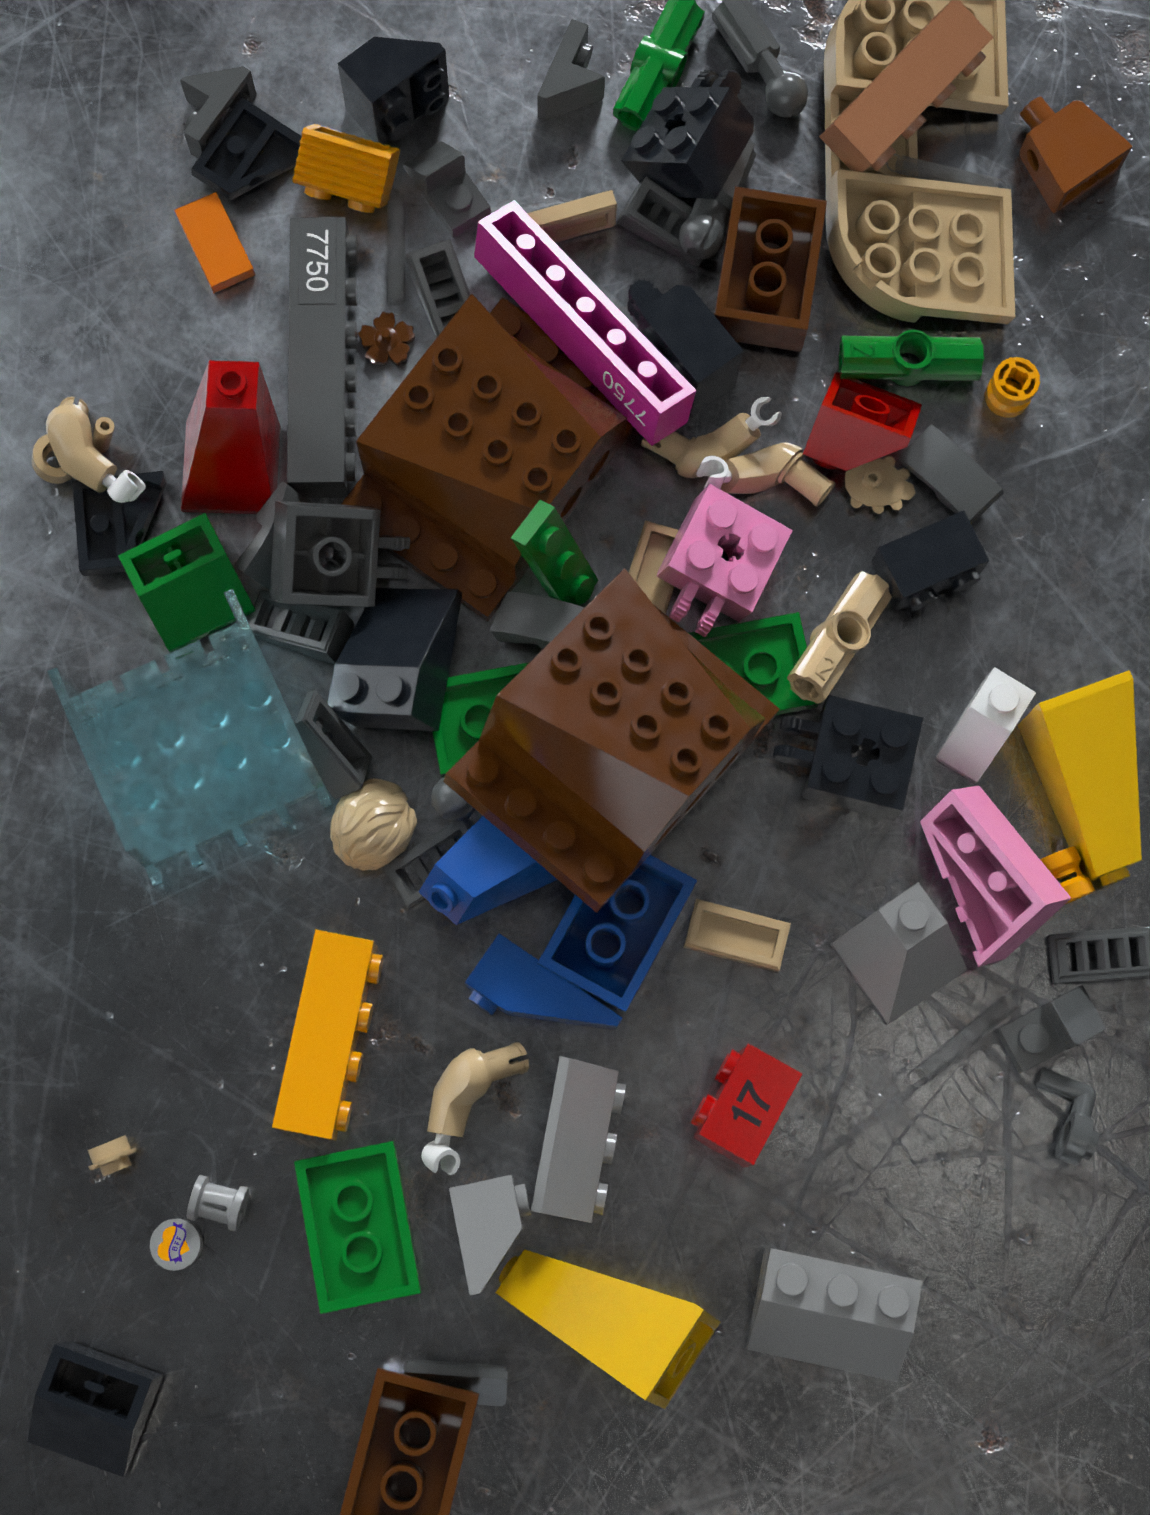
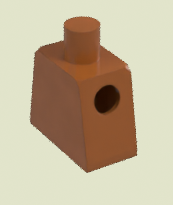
[1019,96,1132,214]

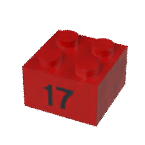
[690,1043,802,1168]

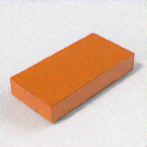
[174,192,255,293]

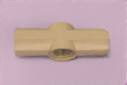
[787,571,892,704]

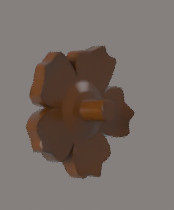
[358,311,415,365]

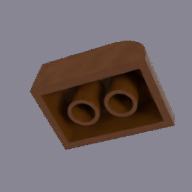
[714,186,827,352]
[340,1367,479,1515]

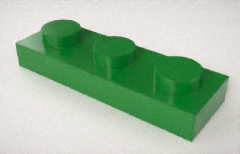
[511,500,599,606]

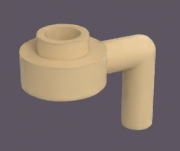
[31,417,115,484]

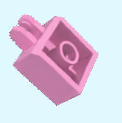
[657,484,793,637]

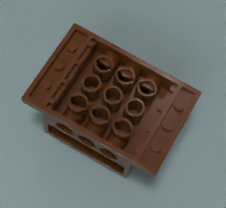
[340,294,635,622]
[443,568,780,913]

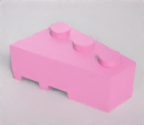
[920,786,1071,967]

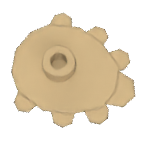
[845,456,916,515]

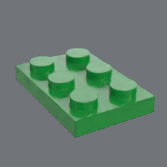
[294,1141,422,1314]

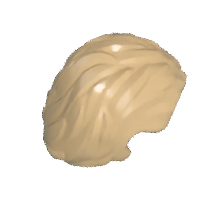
[330,778,417,871]

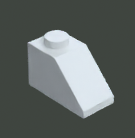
[935,667,1036,784]

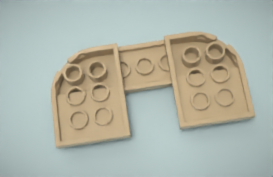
[824,0,1015,324]

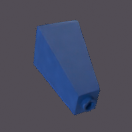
[419,816,558,925]

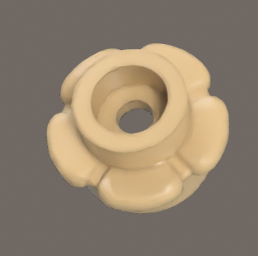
[88,1135,136,1177]

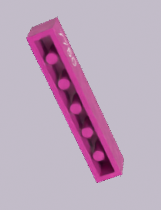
[474,200,696,446]

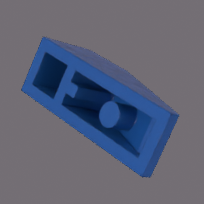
[465,933,622,1030]

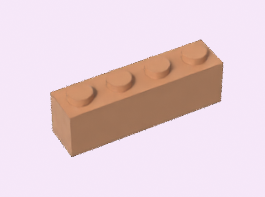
[819,0,994,172]

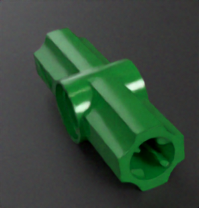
[613,0,705,132]
[838,329,984,387]

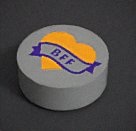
[150,1219,203,1271]

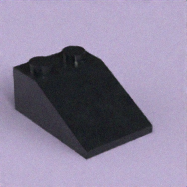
[328,588,463,731]

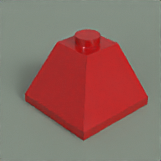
[803,372,922,471]

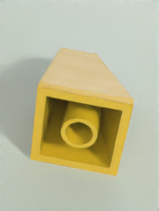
[1017,670,1142,887]
[495,1249,721,1409]

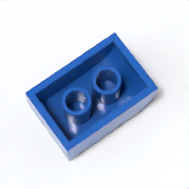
[537,855,697,1013]

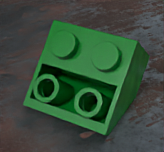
[118,513,256,654]

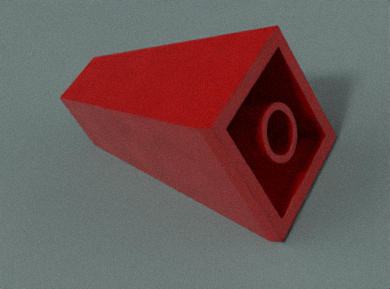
[181,360,281,514]

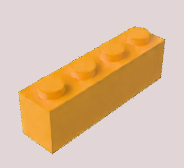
[272,929,384,1141]

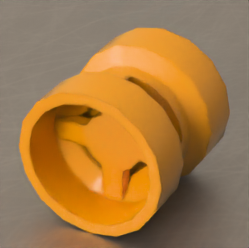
[984,357,1040,418]
[1040,846,1096,904]

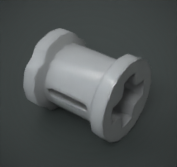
[186,1175,249,1232]

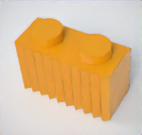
[292,124,400,213]

